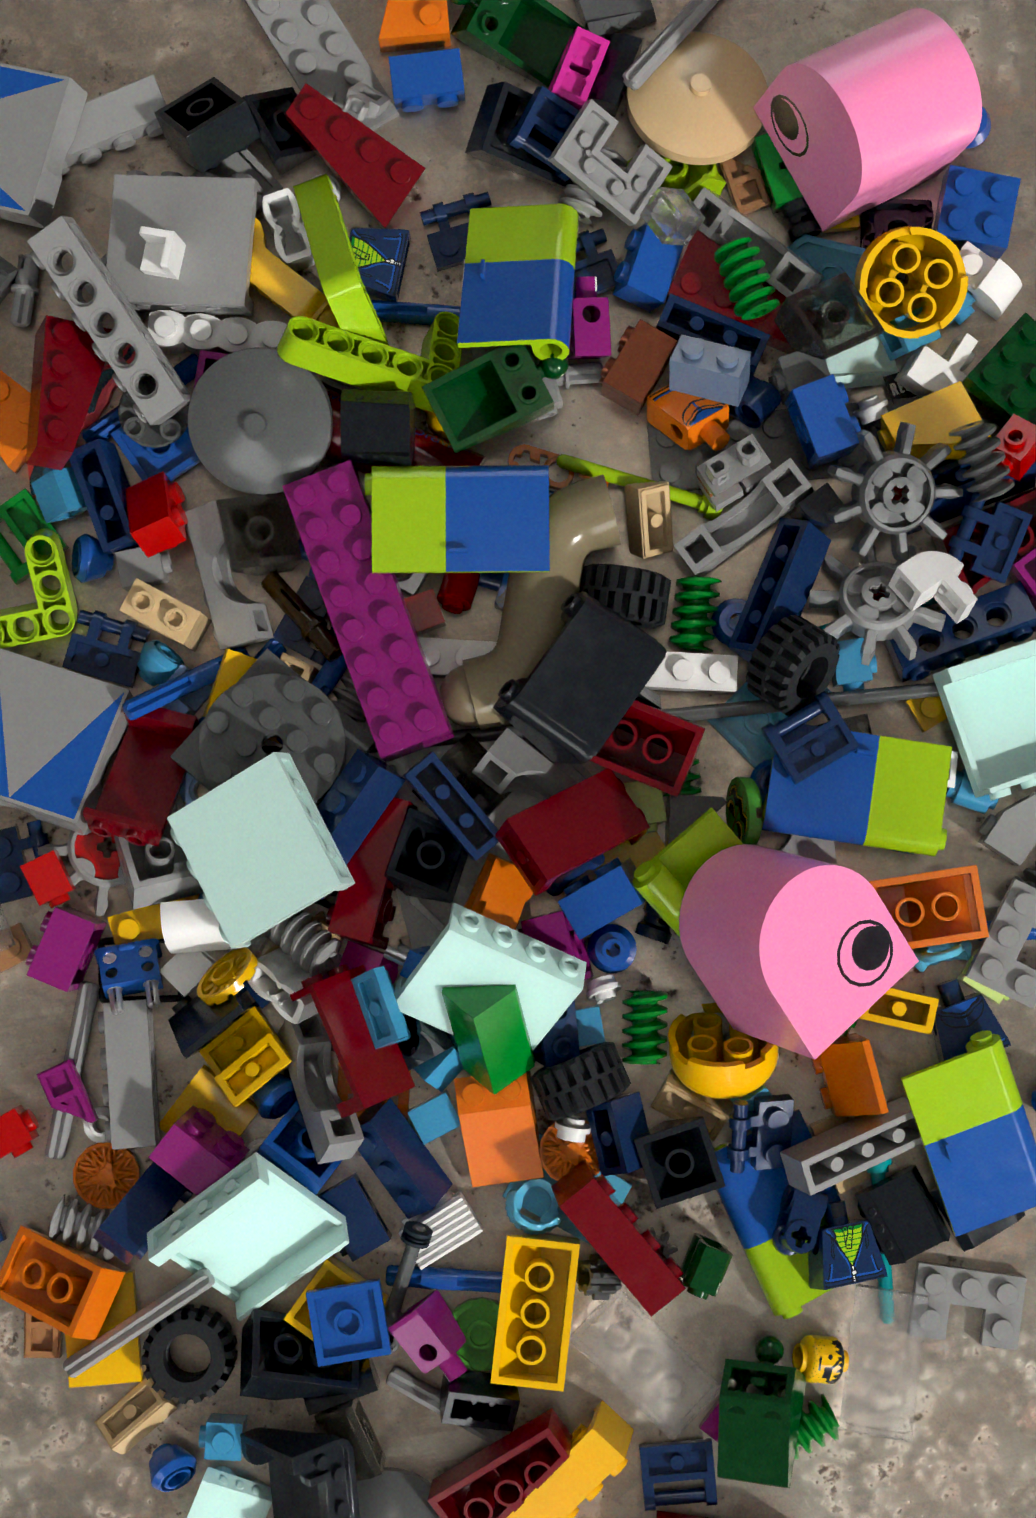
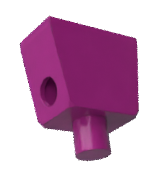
[566,276,611,360]
[388,1289,468,1382]

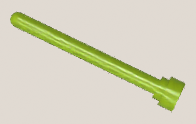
[556,454,723,520]

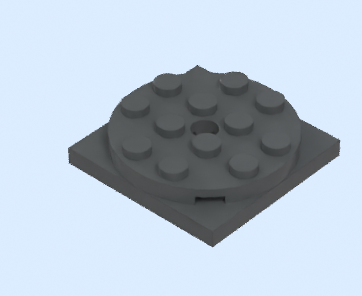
[170,648,375,807]

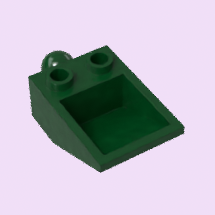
[450,0,584,89]
[422,345,568,453]
[717,1335,806,1489]

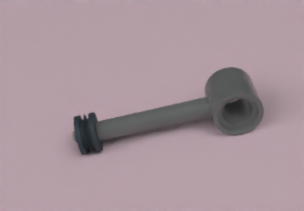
[384,1221,433,1356]

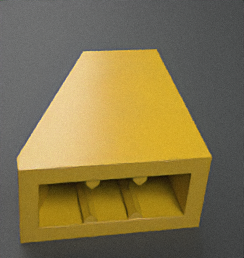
[877,381,991,460]

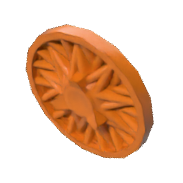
[539,1120,600,1181]
[73,1142,140,1209]

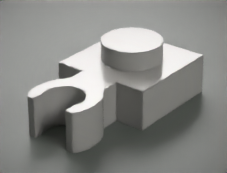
[342,81,391,121]

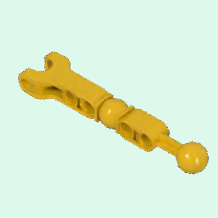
[250,217,448,439]

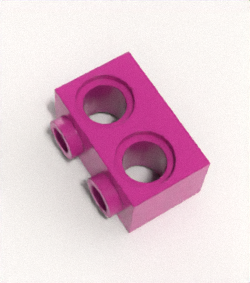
[548,26,610,111]

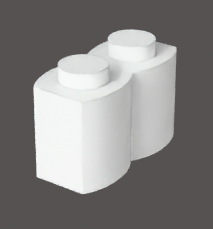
[262,188,315,272]
[248,947,318,1024]

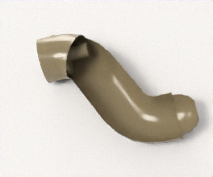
[440,474,621,731]

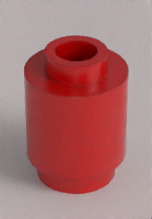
[437,573,480,614]

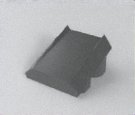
[574,0,657,39]

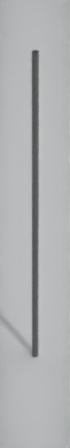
[263,682,940,755]

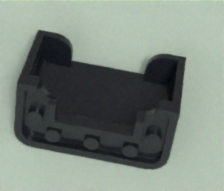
[493,592,667,764]
[240,1427,360,1518]

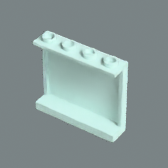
[933,639,1036,801]
[167,752,355,948]
[394,903,587,1050]
[147,1152,349,1321]

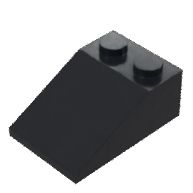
[465,81,573,189]
[168,990,254,1059]
[240,1309,359,1400]

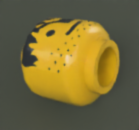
[792,1335,849,1384]

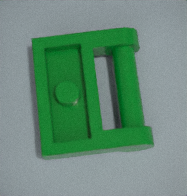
[0,488,69,585]

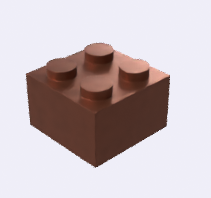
[599,319,678,416]

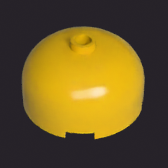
[854,226,968,339]
[668,1003,778,1099]

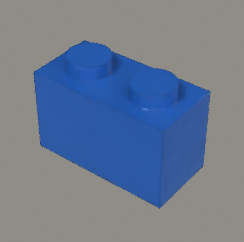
[388,48,465,112]
[613,221,686,312]

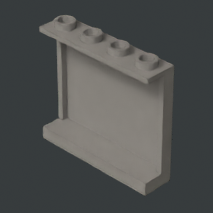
[106,170,263,316]

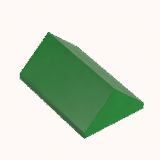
[442,984,535,1095]

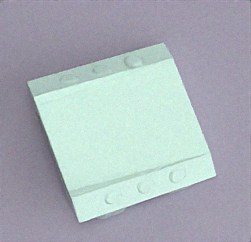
[818,315,897,392]
[187,1465,272,1518]

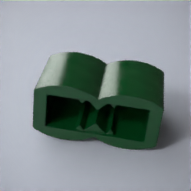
[681,1233,733,1300]

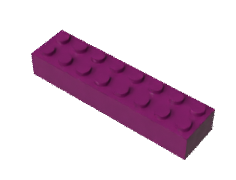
[282,460,455,763]

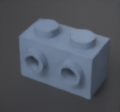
[669,334,751,407]

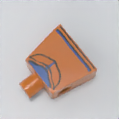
[647,385,730,451]

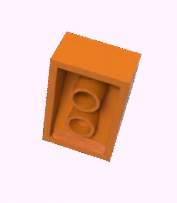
[868,865,989,949]
[811,1033,889,1117]
[454,1070,545,1187]
[0,1225,126,1341]

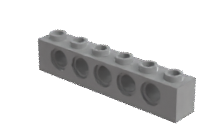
[27,215,191,425]

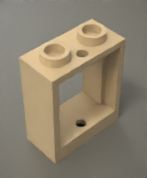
[119,578,212,652]

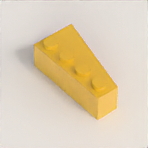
[507,1400,634,1518]

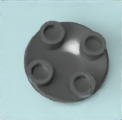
[118,376,189,448]

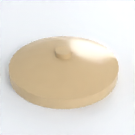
[625,32,768,165]

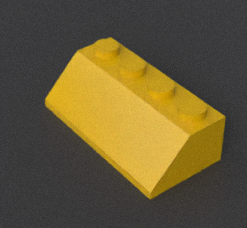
[490,1234,580,1392]

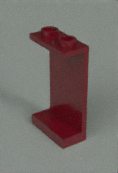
[83,708,199,846]
[495,768,650,896]
[290,963,416,1118]

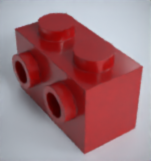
[125,471,188,558]

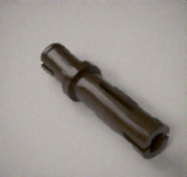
[261,571,343,662]

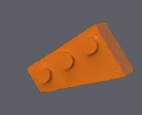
[378,0,451,53]
[0,370,31,474]
[464,852,533,930]

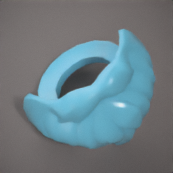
[914,940,972,972]
[505,1179,563,1235]

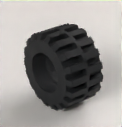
[580,564,671,628]
[746,615,840,716]
[530,1042,631,1120]
[141,1304,238,1404]

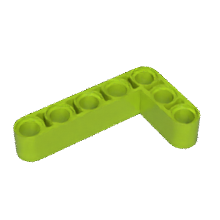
[293,173,389,345]
[277,311,462,412]
[0,528,78,649]

